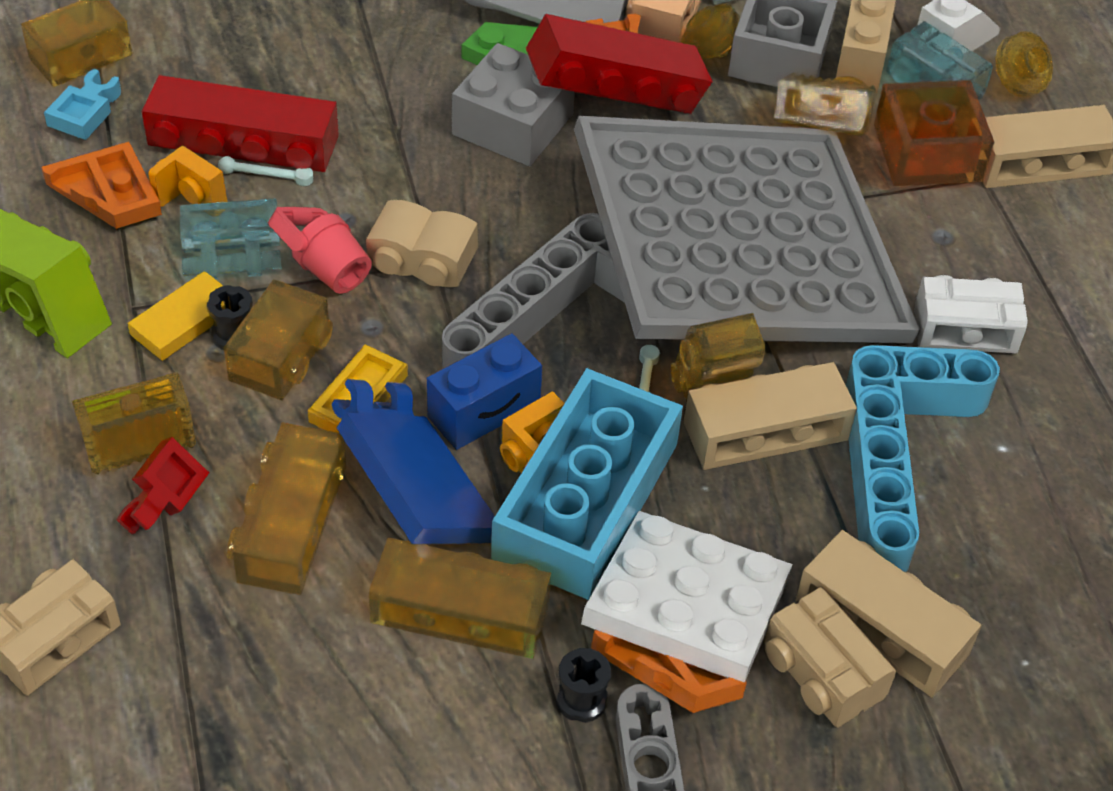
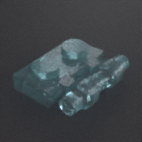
[180,198,282,279]

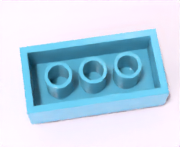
[491,368,683,600]

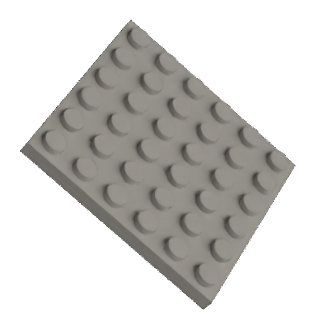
[574,116,920,343]

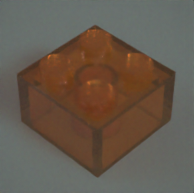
[874,80,995,186]

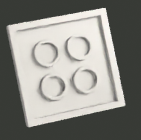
[581,511,793,683]

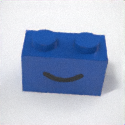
[427,333,543,450]

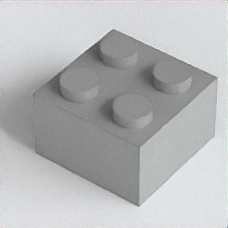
[728,0,837,95]
[452,43,575,167]

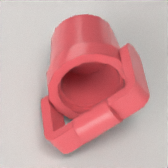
[268,206,372,294]

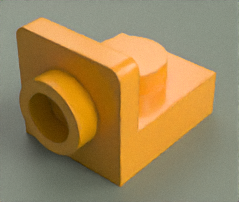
[148,145,228,215]
[500,391,565,473]

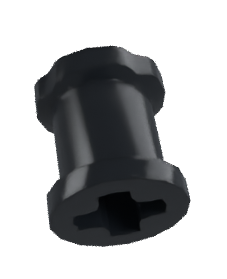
[207,285,256,352]
[557,648,611,723]

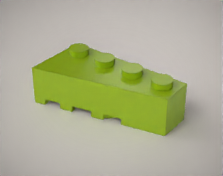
[0,209,112,359]

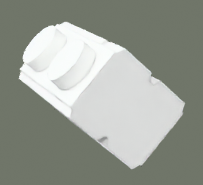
[914,275,1028,354]

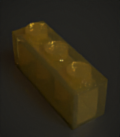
[227,422,346,595]
[368,538,551,659]

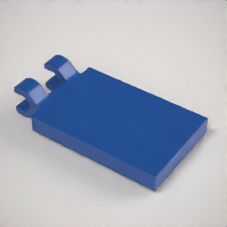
[332,379,495,544]

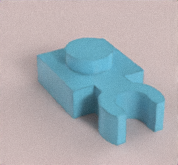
[44,69,121,140]

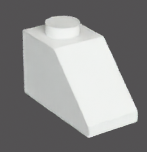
[912,0,1000,69]

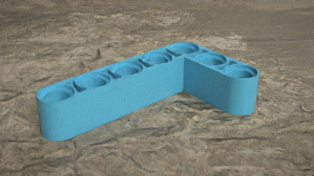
[846,345,1000,572]

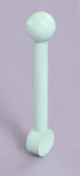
[218,156,313,186]
[639,345,660,392]

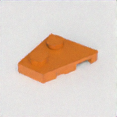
[41,141,162,229]
[591,630,747,713]

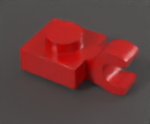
[117,437,210,534]

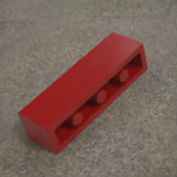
[525,14,713,114]
[142,75,339,172]

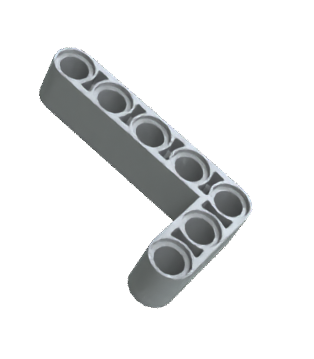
[442,213,625,369]

